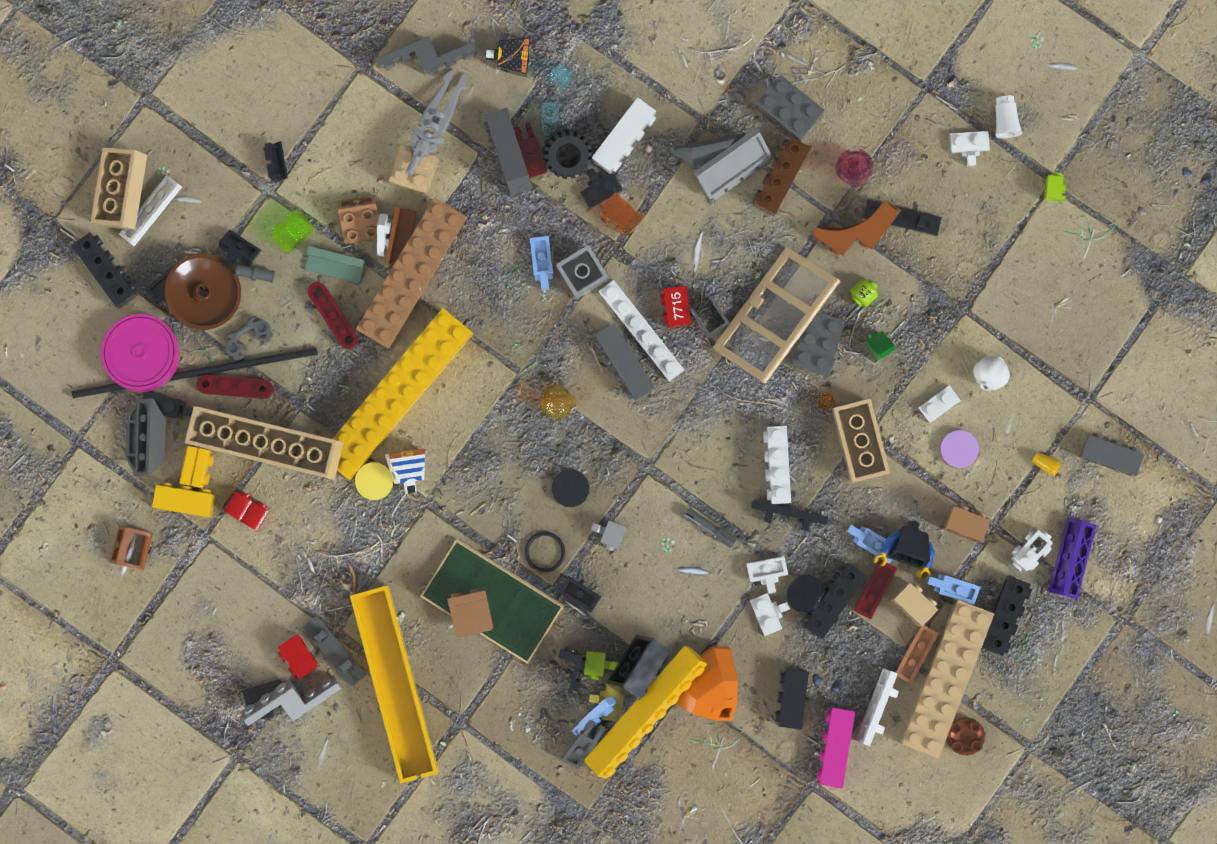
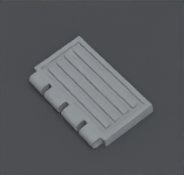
[694,128,772,201]

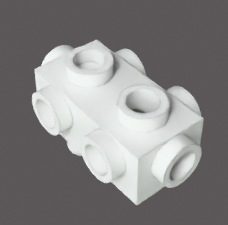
[1011,530,1053,572]

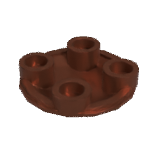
[947,717,985,756]

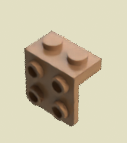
[447,588,493,637]

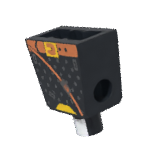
[486,38,530,77]

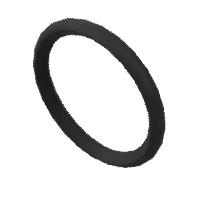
[525,532,565,572]

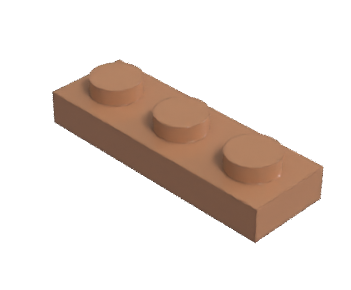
[895,625,939,684]

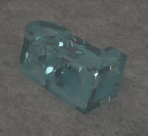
[541,102,560,137]

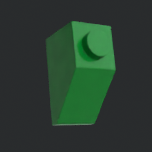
[865,331,896,362]

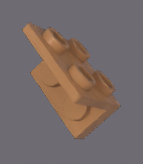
[338,195,379,244]

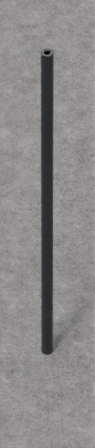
[72,347,318,399]

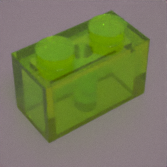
[270,210,316,254]

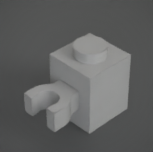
[591,521,627,551]

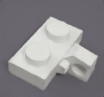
[950,131,990,167]
[377,214,393,257]
[746,556,788,594]
[750,593,790,636]

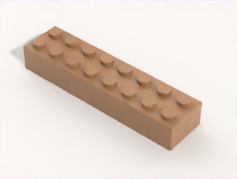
[356,198,467,350]

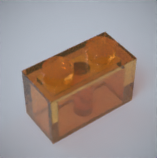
[600,192,644,237]

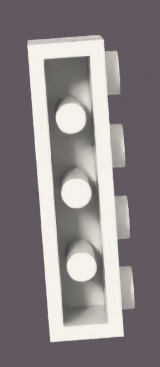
[592,97,656,174]
[763,426,791,505]

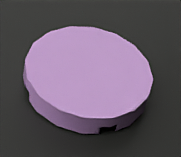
[940,430,979,468]

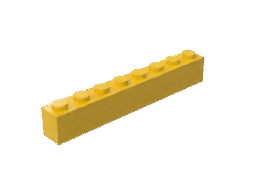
[583,646,707,778]

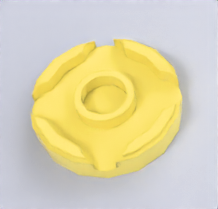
[355,462,393,500]

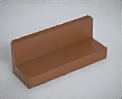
[386,206,417,265]

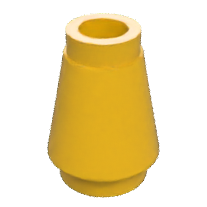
[1032,452,1062,476]

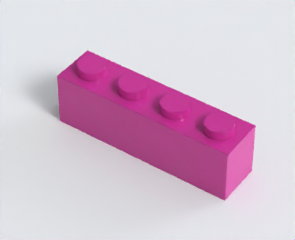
[816,707,855,789]

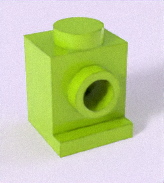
[1044,173,1066,202]

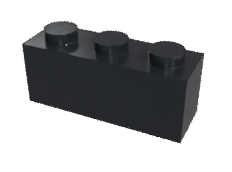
[775,669,809,730]

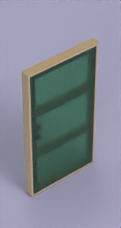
[420,539,564,664]

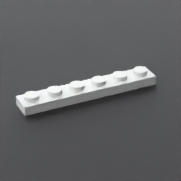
[599,280,684,382]

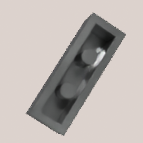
[1079,433,1144,477]

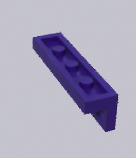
[1048,518,1097,599]

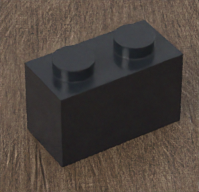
[559,576,602,613]

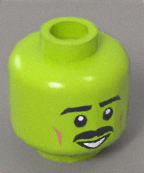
[850,279,878,307]

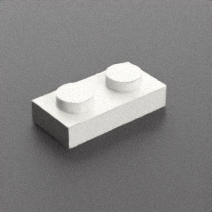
[918,385,961,423]

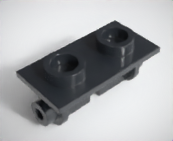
[263,141,288,183]

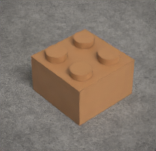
[942,504,991,543]

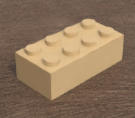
[90,148,147,230]
[832,398,890,484]

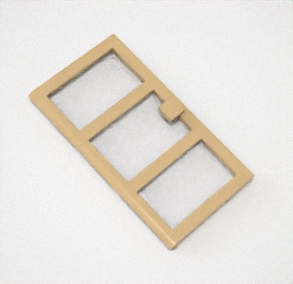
[713,247,840,384]

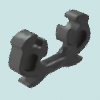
[224,316,274,361]

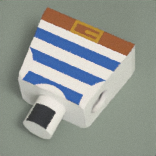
[385,449,425,494]

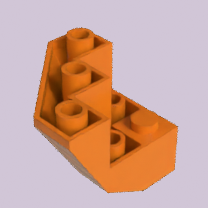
[676,646,738,721]

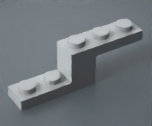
[241,675,341,726]

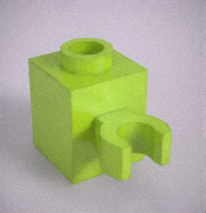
[584,651,619,680]

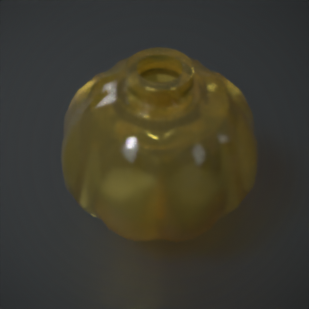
[540,384,576,421]

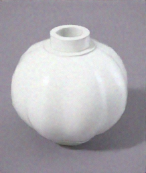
[973,355,1010,391]

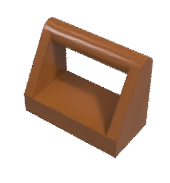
[110,525,153,571]

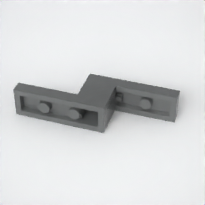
[376,36,477,75]

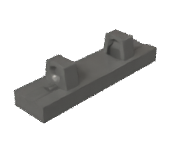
[302,615,367,686]

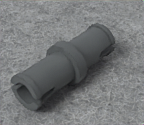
[235,264,275,283]

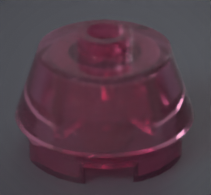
[836,149,874,187]

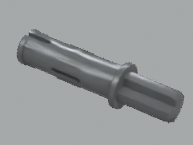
[683,508,736,548]

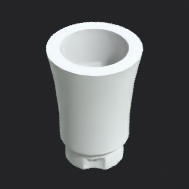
[995,95,1022,138]

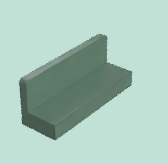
[305,246,366,284]

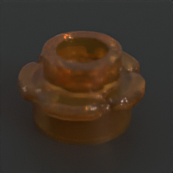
[816,392,835,410]

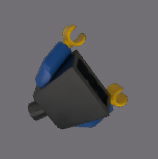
[873,521,935,580]

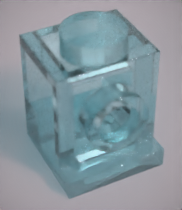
[547,64,573,92]

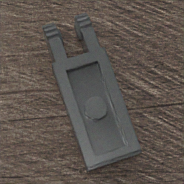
[561,720,605,769]

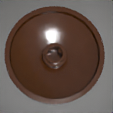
[164,253,241,330]

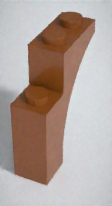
[812,199,901,256]

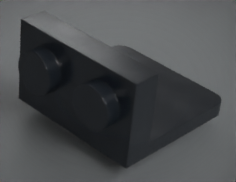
[558,647,585,694]

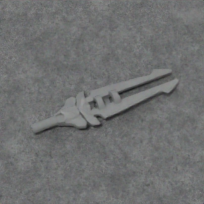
[405,69,466,176]

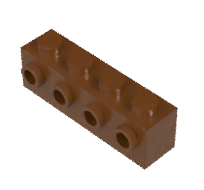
[753,137,811,217]

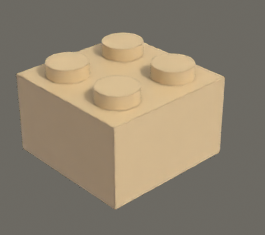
[389,145,438,196]
[891,583,938,627]

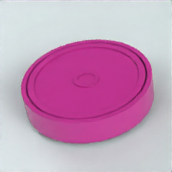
[101,314,180,392]

